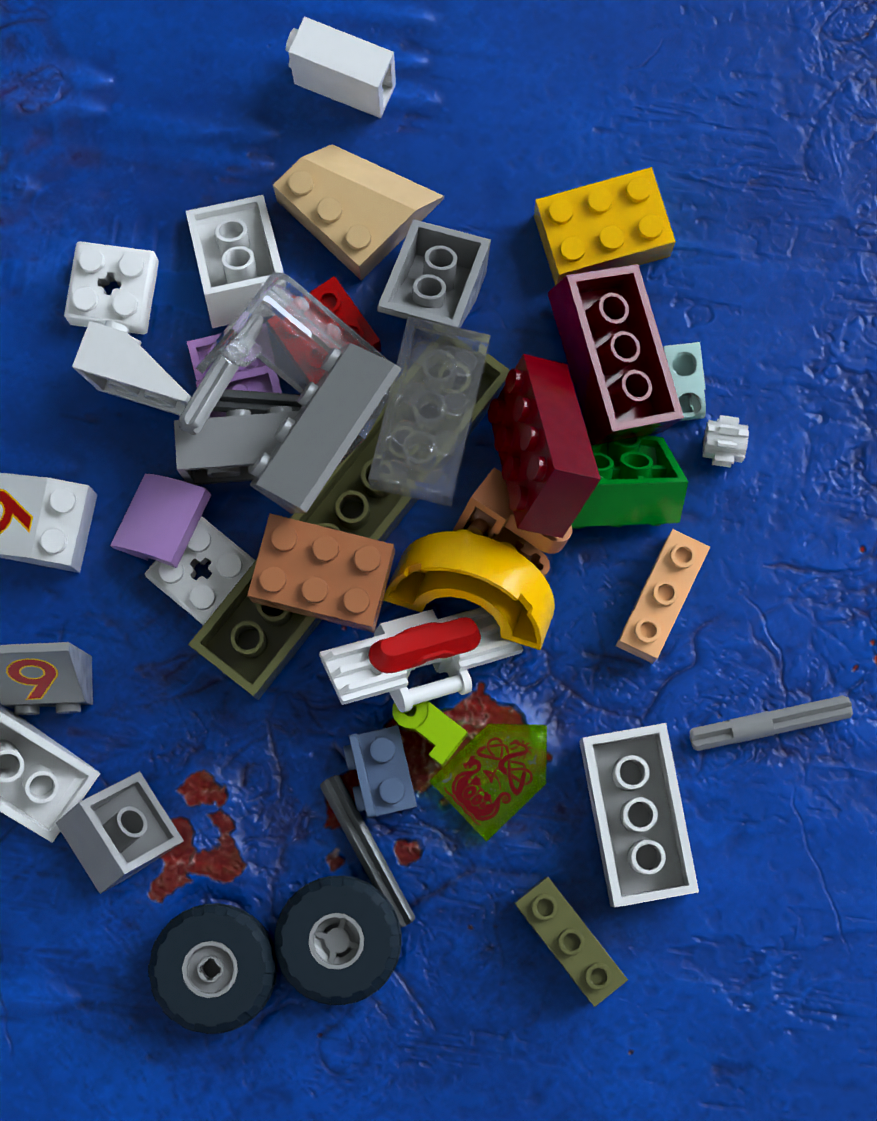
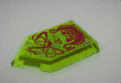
[429,724,547,842]

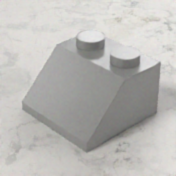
[56,771,184,894]

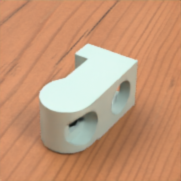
[663,342,706,421]

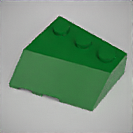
[571,426,688,529]

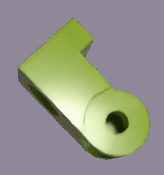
[392,701,468,767]

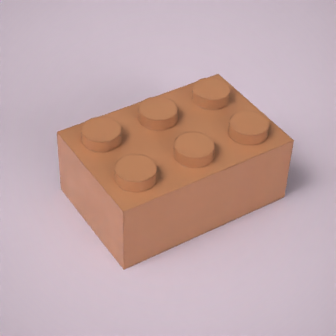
[247,513,395,633]

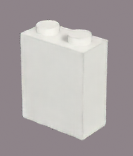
[286,16,396,118]

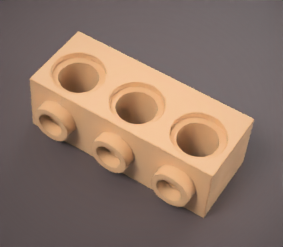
[615,529,710,664]

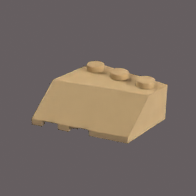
[273,144,444,281]

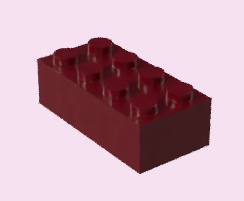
[547,264,684,446]
[488,354,601,538]

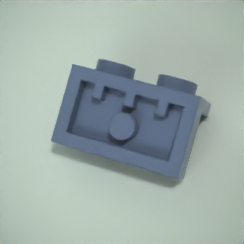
[343,725,417,818]

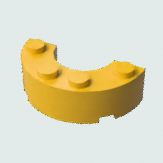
[383,529,555,650]

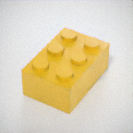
[534,167,676,285]

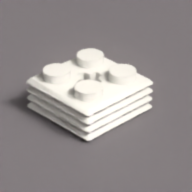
[64,242,159,335]
[145,516,255,625]

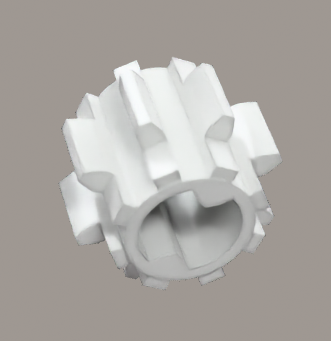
[702,415,749,468]

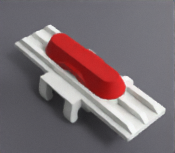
[319,607,523,713]

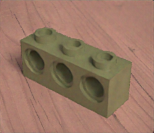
[513,876,628,1007]

